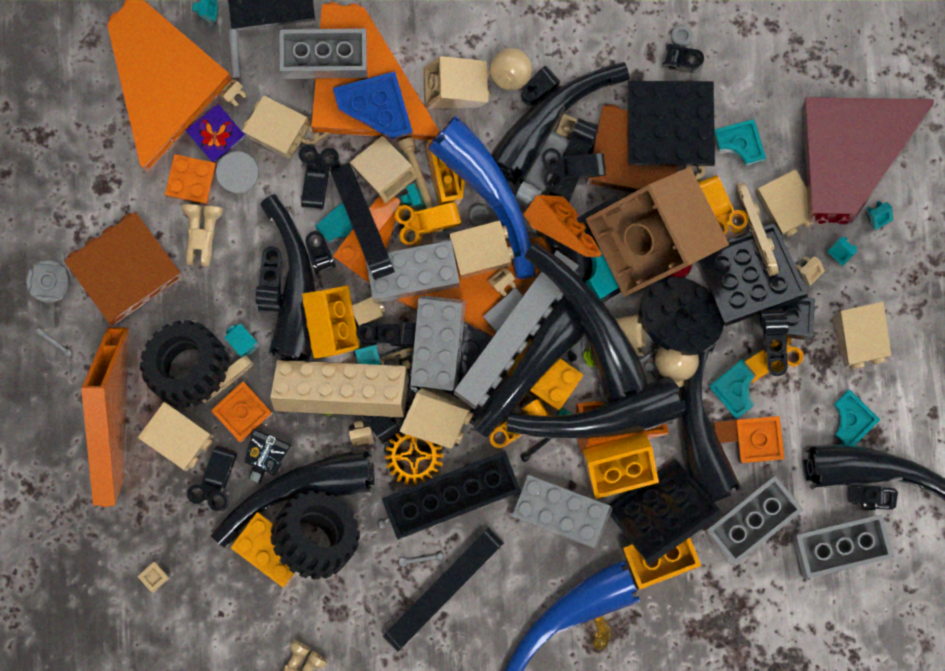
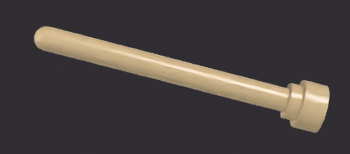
[397,137,443,232]

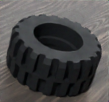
[140,320,229,408]
[270,491,360,580]

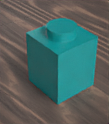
[224,323,260,358]

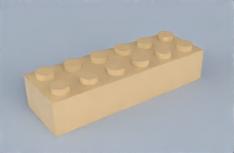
[270,360,409,417]

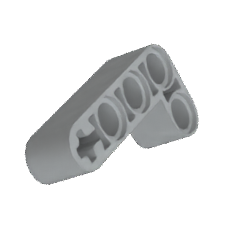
[515,131,570,209]

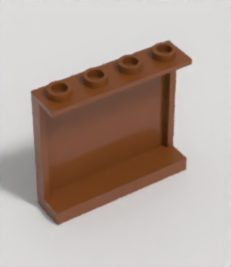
[587,104,678,193]
[64,212,182,327]

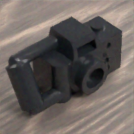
[849,485,898,511]

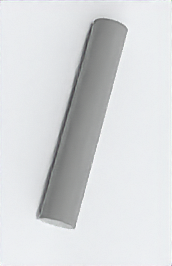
[229,29,240,79]

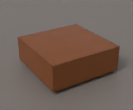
[713,420,738,444]

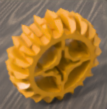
[385,433,444,486]

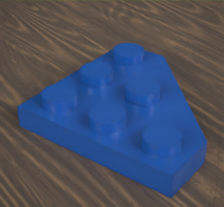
[333,71,413,139]

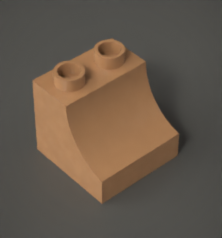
[586,167,729,297]

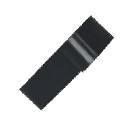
[549,118,599,202]

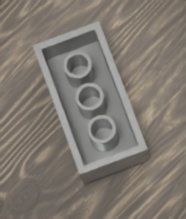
[280,29,367,79]
[366,240,460,303]
[411,295,466,391]
[512,475,612,550]
[704,475,803,566]
[792,514,894,579]

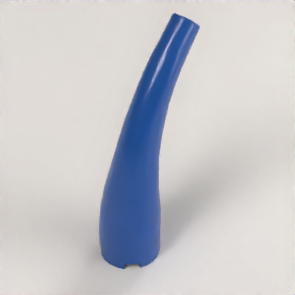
[427,116,535,279]
[504,560,641,671]

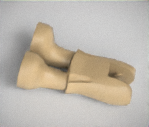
[182,204,223,267]
[283,640,328,671]

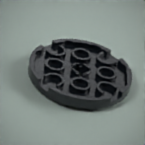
[639,277,724,355]

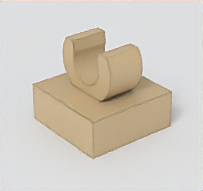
[217,79,246,106]
[556,114,578,140]
[796,256,825,286]
[487,267,516,296]
[349,420,374,448]
[138,562,170,593]

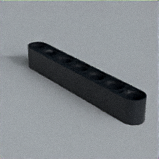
[330,162,395,281]
[382,527,504,652]

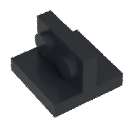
[776,297,815,341]

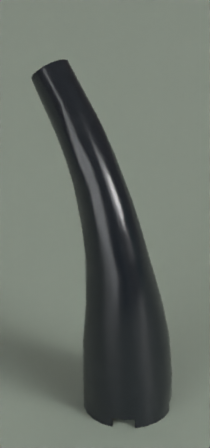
[491,62,630,184]
[260,194,315,362]
[525,242,647,399]
[473,295,585,438]
[681,343,742,503]
[507,377,686,439]
[803,444,945,501]
[210,450,375,548]

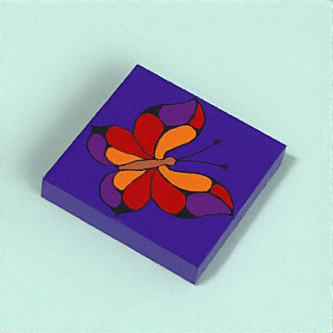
[185,104,246,163]

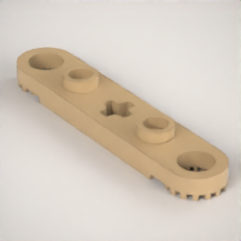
[736,182,779,276]

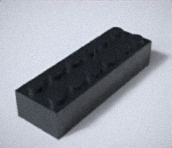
[382,451,521,541]

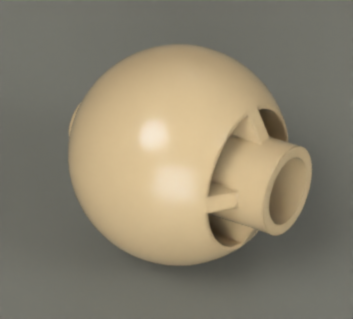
[490,48,532,91]
[655,346,699,387]

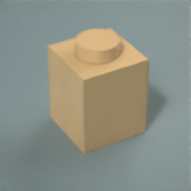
[352,297,386,326]

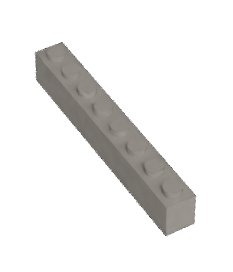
[454,251,579,409]

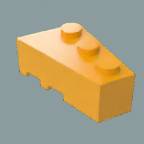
[425,139,465,206]

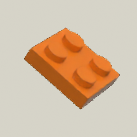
[165,154,217,205]
[211,381,273,443]
[736,416,785,464]

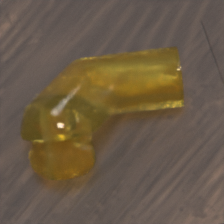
[593,616,612,650]

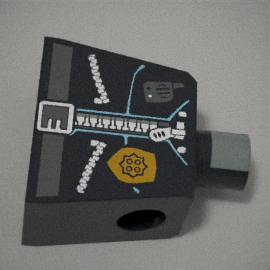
[245,428,294,484]

